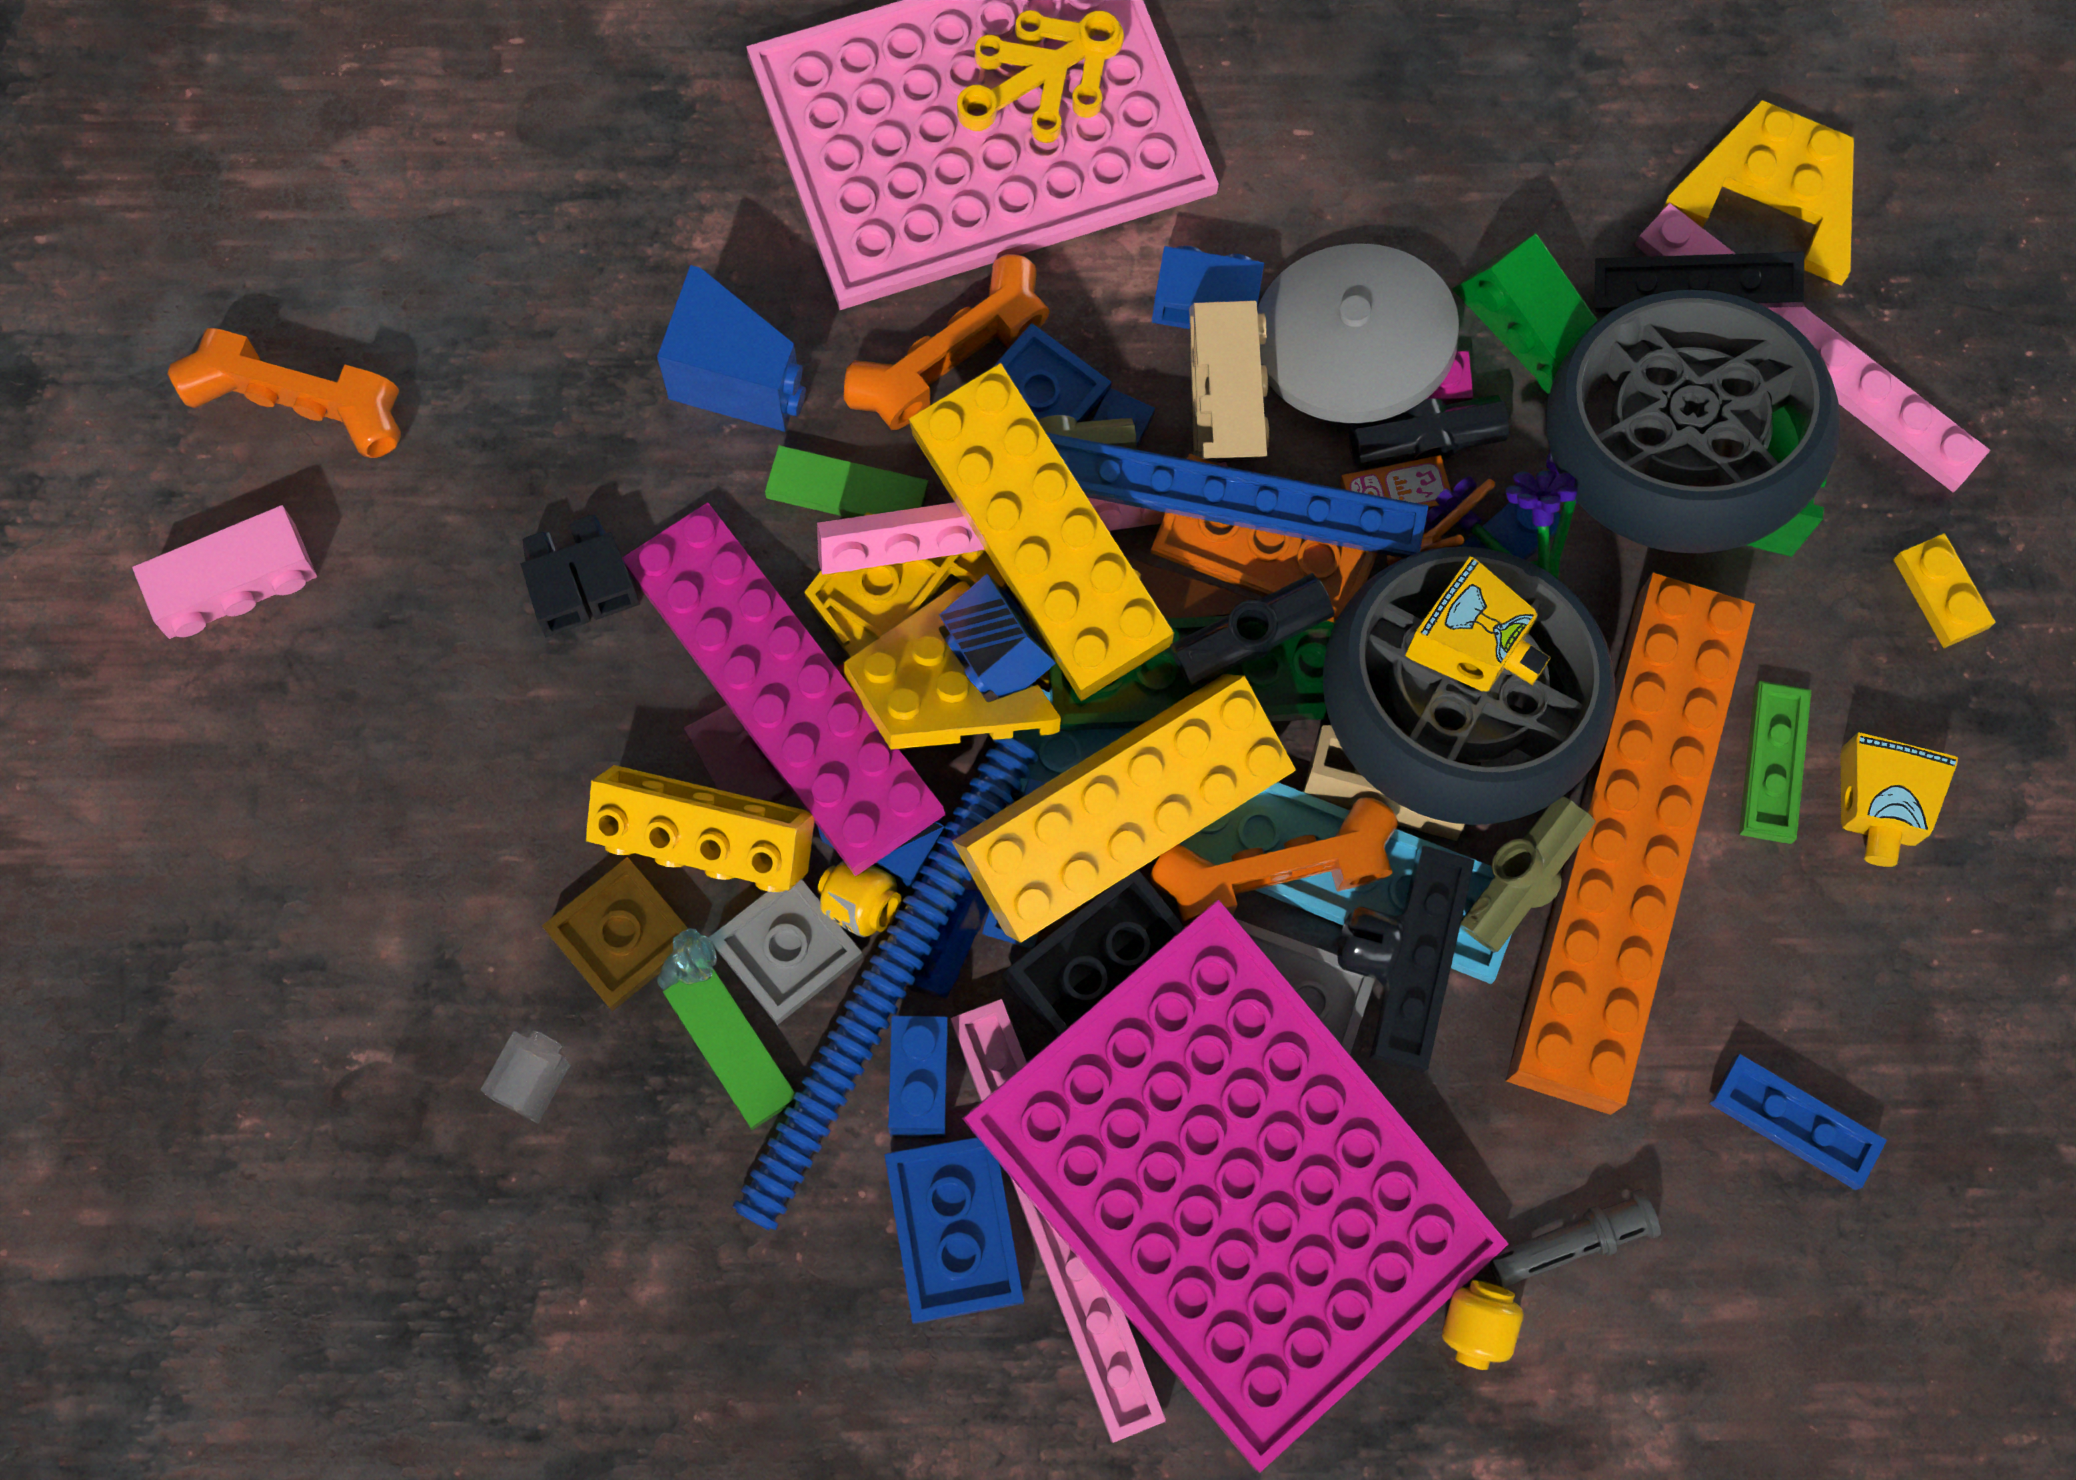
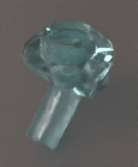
[657,928,717,990]

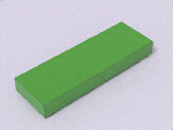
[765,445,929,518]
[1739,681,1811,844]
[662,962,796,1130]

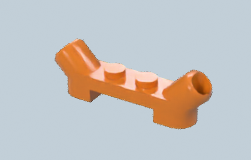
[844,254,1050,430]
[167,328,401,458]
[1150,797,1398,926]

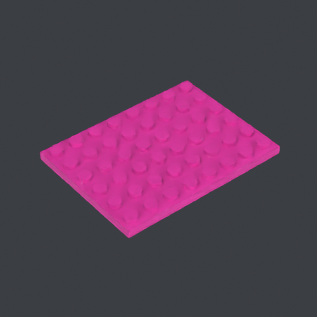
[962,900,1508,1473]

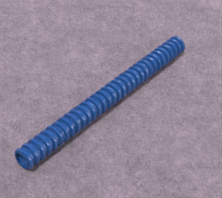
[732,737,1038,1230]

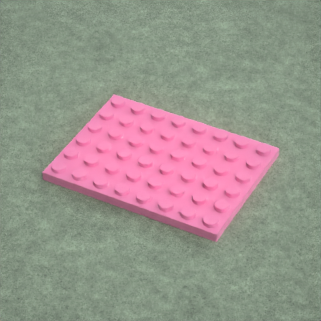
[746,0,1219,310]

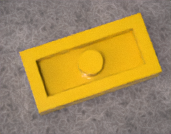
[1893,533,1996,649]

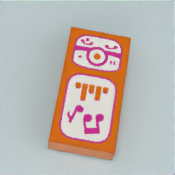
[1340,455,1451,511]

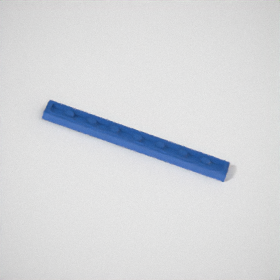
[1045,432,1428,558]

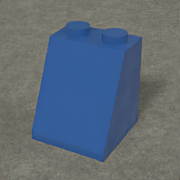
[657,265,806,432]

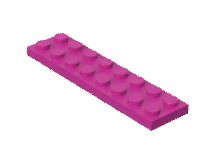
[622,502,945,876]

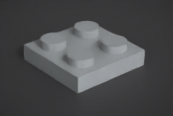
[709,879,863,1025]

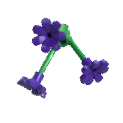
[1424,453,1578,579]

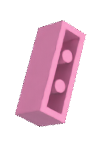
[132,505,317,639]

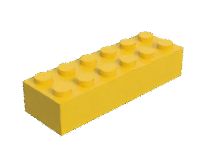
[909,363,1174,701]
[952,674,1296,943]

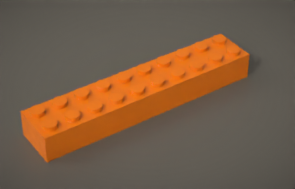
[1506,573,1755,1115]

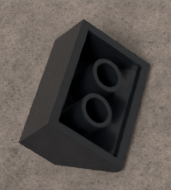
[1002,870,1185,1037]

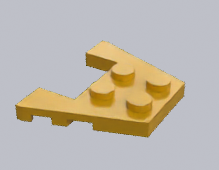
[1662,100,1854,286]
[804,512,1008,658]
[844,580,1061,749]

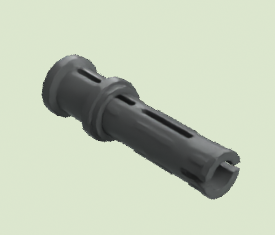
[1489,1189,1661,1288]

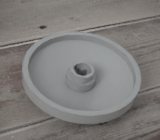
[1257,243,1459,423]

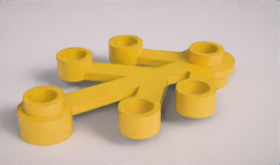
[957,10,1124,143]

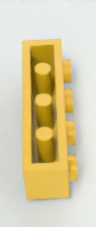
[586,765,814,892]

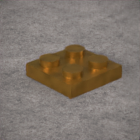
[542,857,698,1012]

